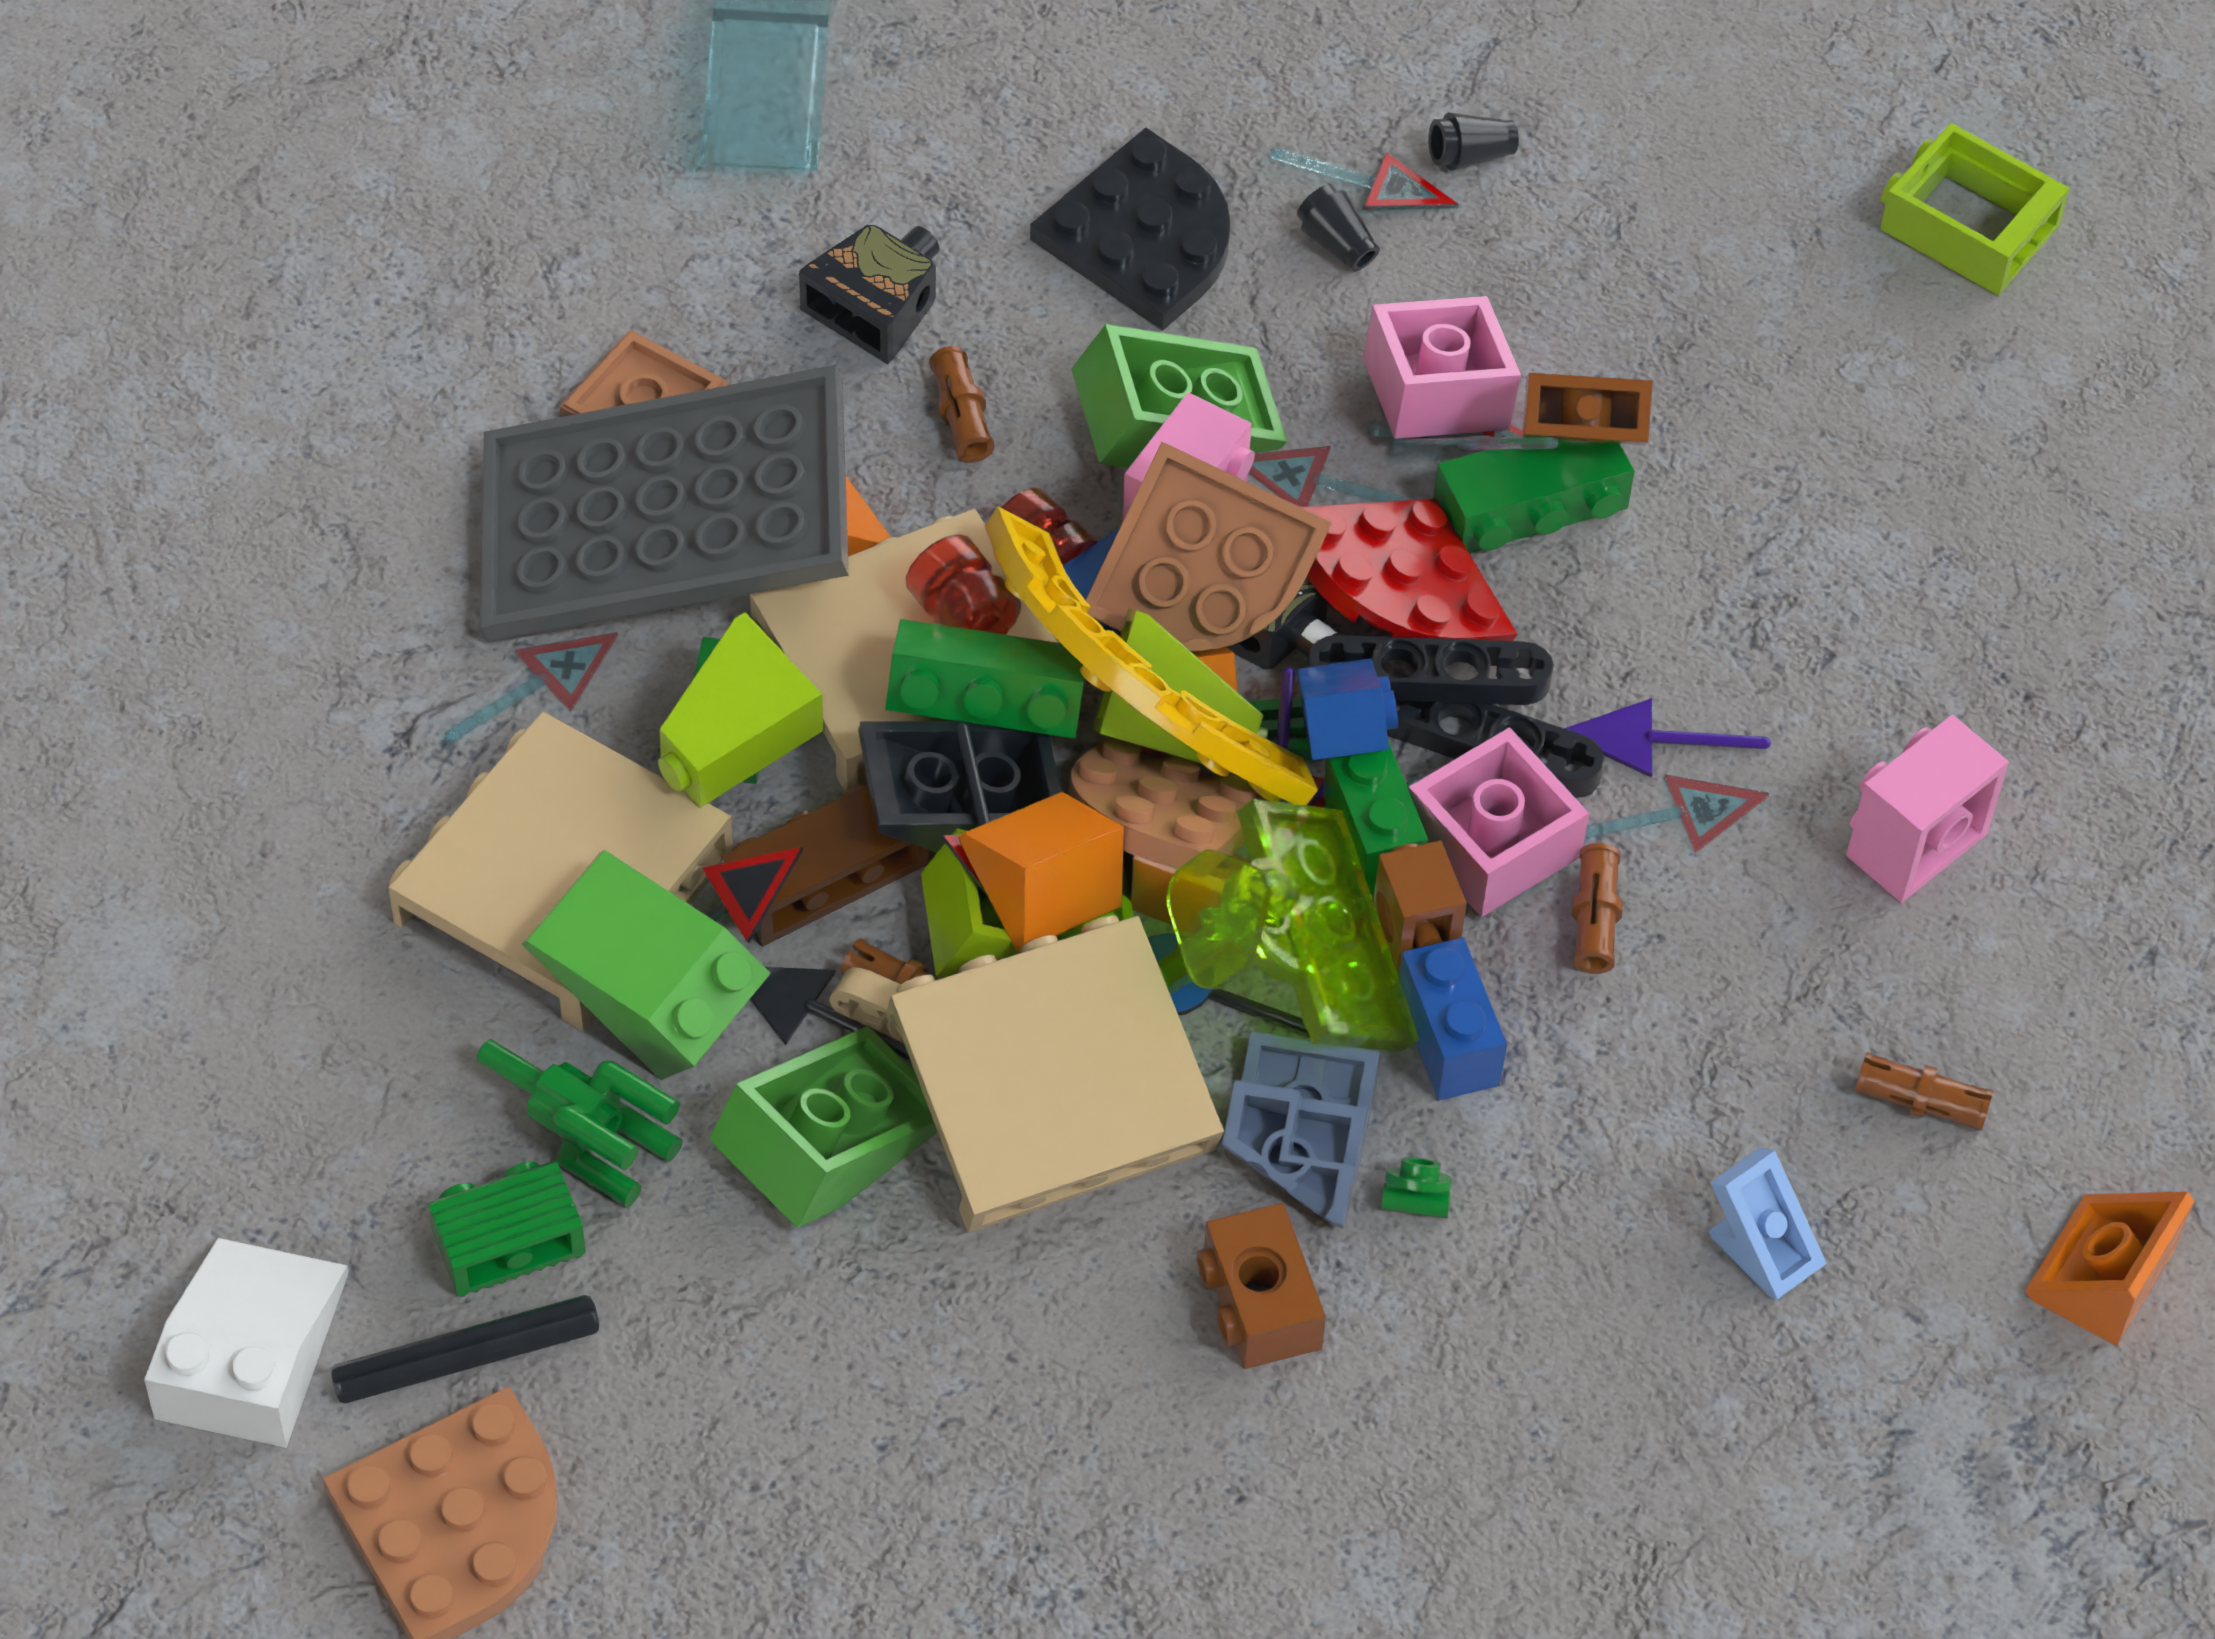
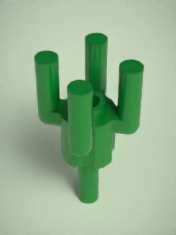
[477,1039,683,1207]

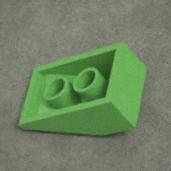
[1071,324,1287,468]
[522,850,771,1080]
[709,1026,938,1228]

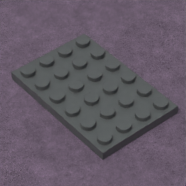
[480,365,849,642]

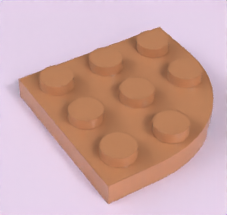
[1086,441,1332,652]
[1067,738,1276,879]
[323,1386,558,1639]

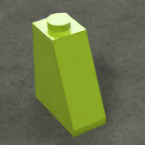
[1092,608,1268,763]
[658,612,823,808]

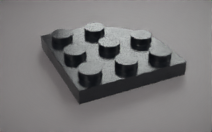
[1030,127,1230,331]

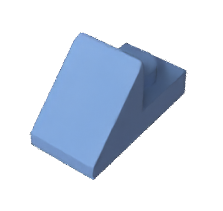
[1708,1147,1827,1299]

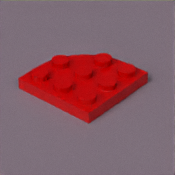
[1301,498,1518,641]

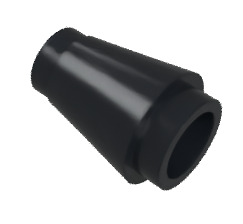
[1428,112,1519,171]
[1297,184,1380,272]

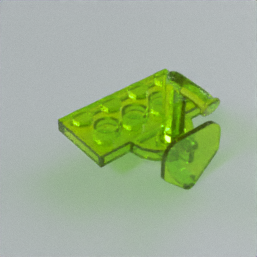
[1157,799,1419,1051]

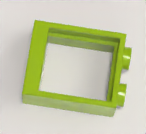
[1880,123,2070,296]

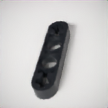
[1308,635,1554,705]
[1387,674,1604,798]

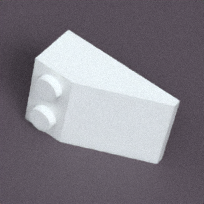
[144,1238,349,1448]

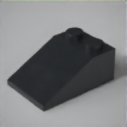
[858,721,1062,853]

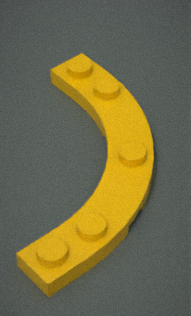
[984,506,1318,809]

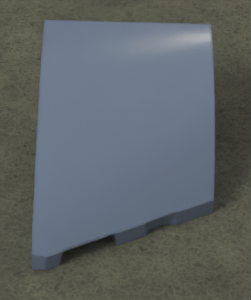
[1222,1031,1381,1228]

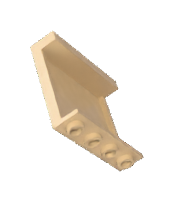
[750,508,1058,792]
[388,712,733,1032]
[885,915,1224,1233]

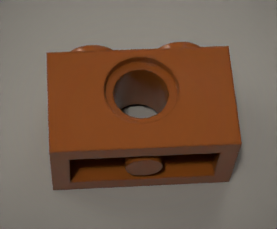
[1522,373,1653,445]
[1370,840,1467,989]
[1196,1202,1326,1369]

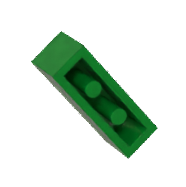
[1433,438,1635,553]
[885,619,1084,738]

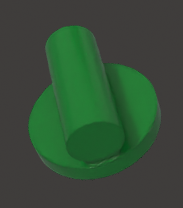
[1381,1157,1452,1218]

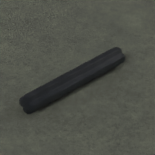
[331,1295,599,1404]

